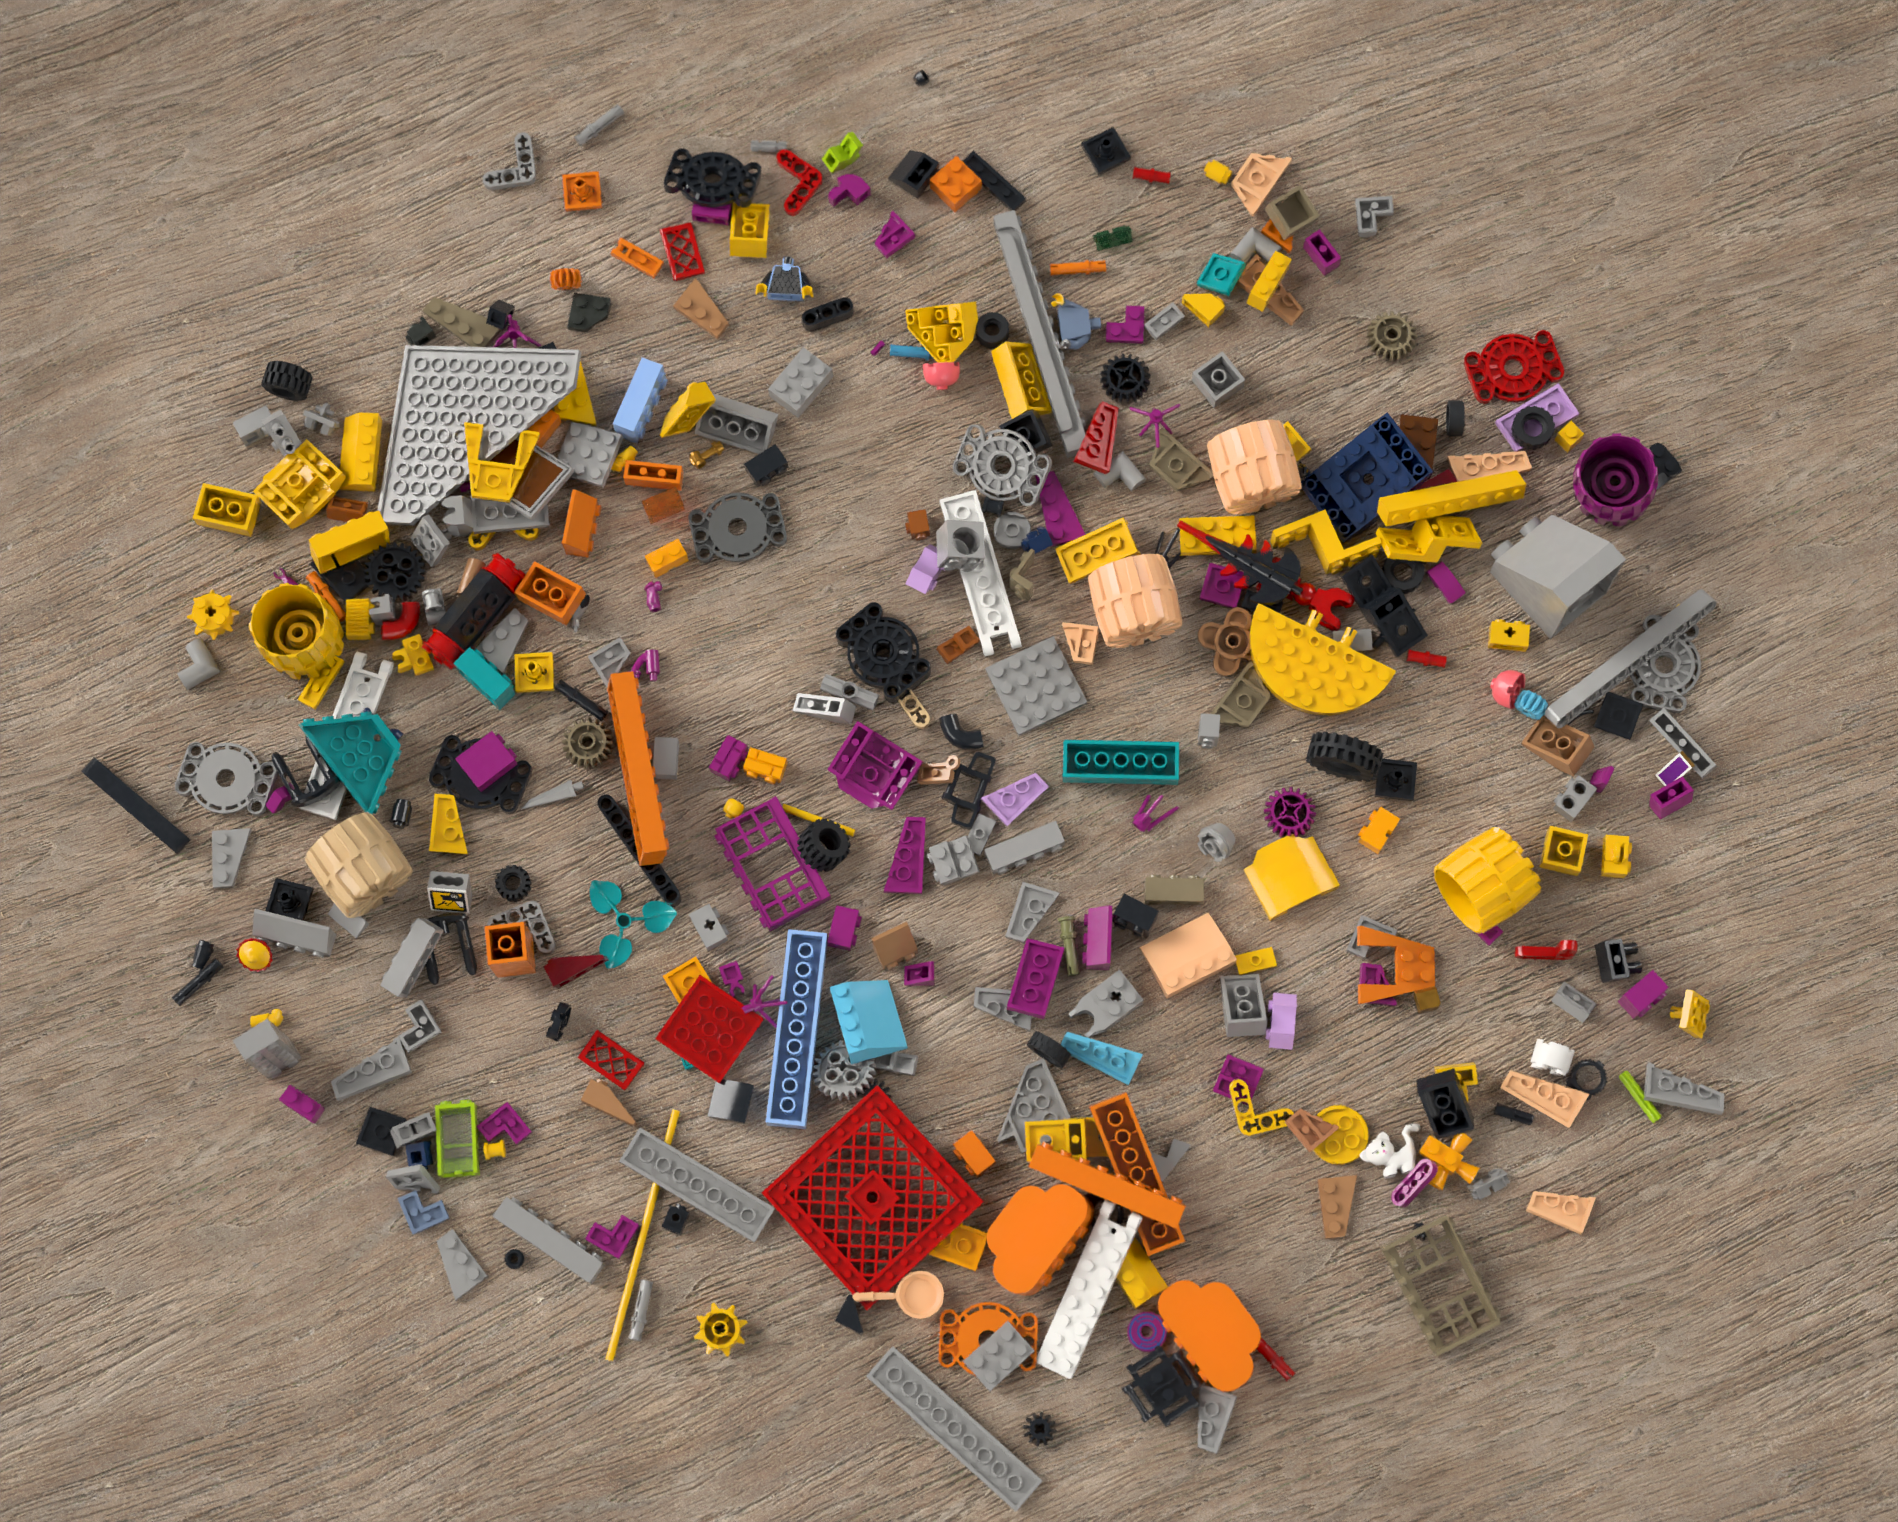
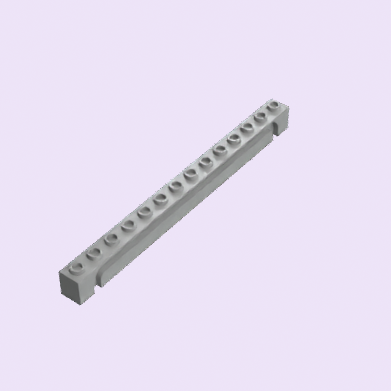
[993,210,1086,458]

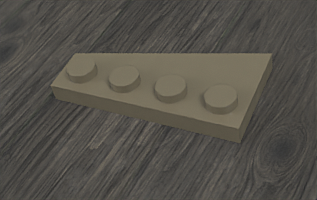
[422,297,501,347]

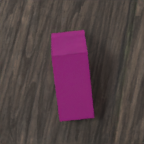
[265,783,294,814]

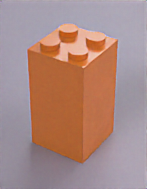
[485,922,536,978]

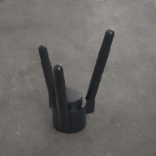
[1154,528,1181,570]

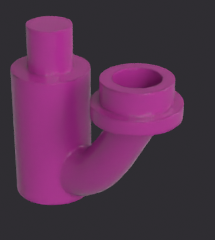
[629,649,660,682]

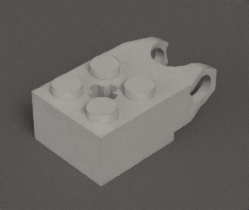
[1068,969,1143,1038]

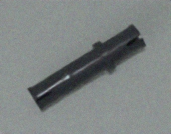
[555,679,608,721]
[172,958,224,1006]

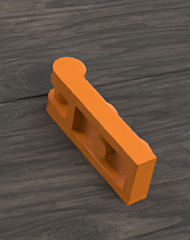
[610,238,664,279]

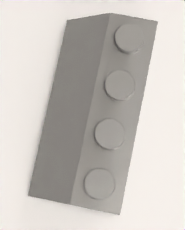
[695,393,778,454]
[252,909,336,958]

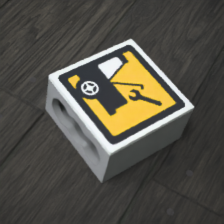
[427,871,473,913]

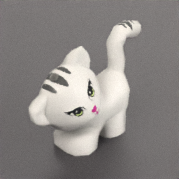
[1360,1123,1420,1179]

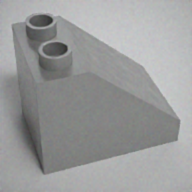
[1490,515,1626,639]

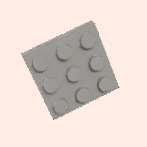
[558,422,624,488]

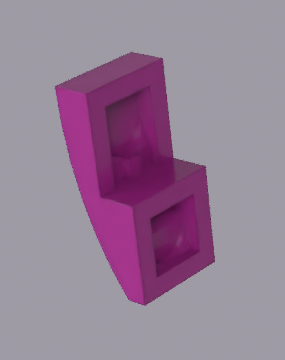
[1426,561,1466,604]

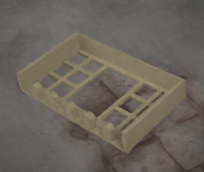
[1380,1215,1501,1356]

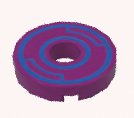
[1127,1312,1167,1352]

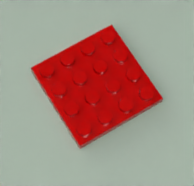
[655,975,764,1083]

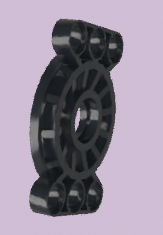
[664,148,761,208]
[429,735,533,814]

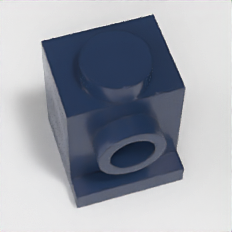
[1021,527,1053,554]
[405,1141,433,1170]

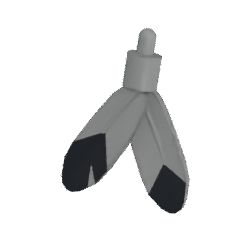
[571,595,590,633]

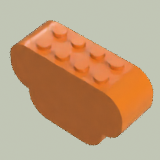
[987,1184,1094,1296]
[1158,1280,1261,1392]

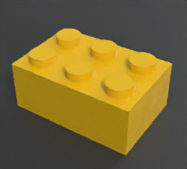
[193,483,262,537]

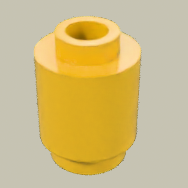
[1204,160,1233,185]

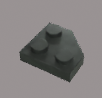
[567,293,611,332]

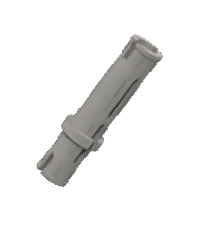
[574,104,624,146]
[629,1280,653,1341]

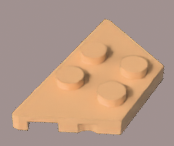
[1231,153,1292,217]

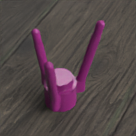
[1132,795,1179,833]

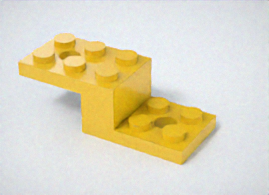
[1376,515,1482,563]
[1025,1117,1108,1162]

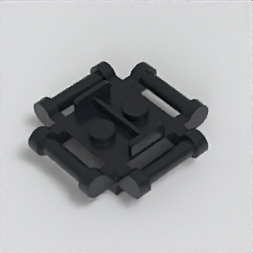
[1122,1345,1203,1428]

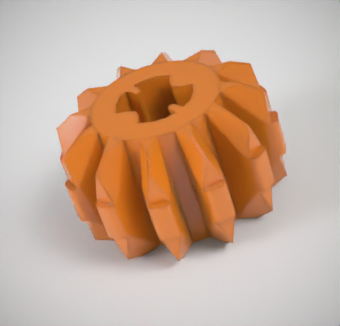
[550,268,582,290]

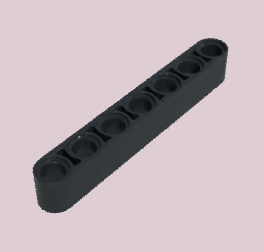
[81,757,190,854]
[597,794,681,907]

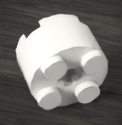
[1530,1039,1575,1076]

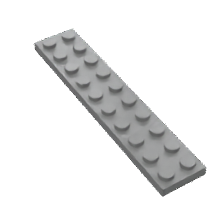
[866,1346,1042,1512]

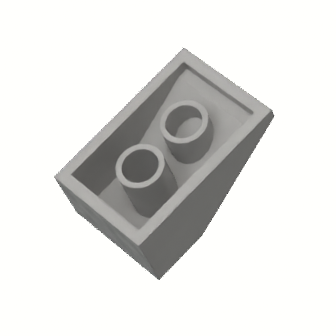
[1220,974,1267,1037]

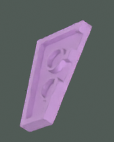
[981,773,1049,826]

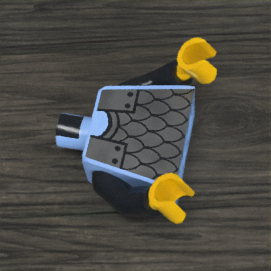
[755,257,813,301]

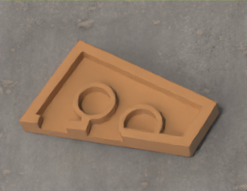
[673,278,729,339]
[1317,1175,1357,1239]

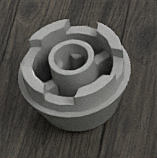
[1197,823,1235,862]

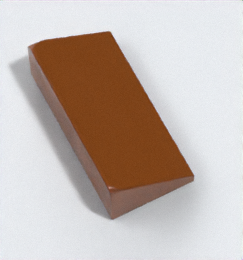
[326,496,368,522]

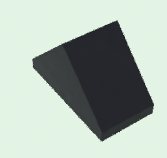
[835,1294,864,1335]

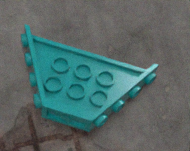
[298,711,402,814]

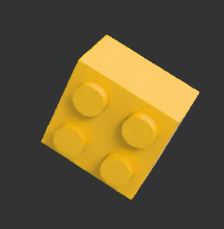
[1539,826,1588,876]

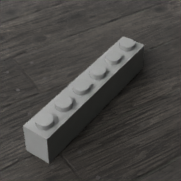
[492,1197,605,1285]

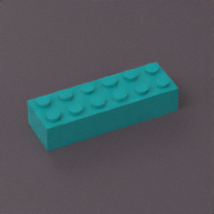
[1062,740,1179,785]

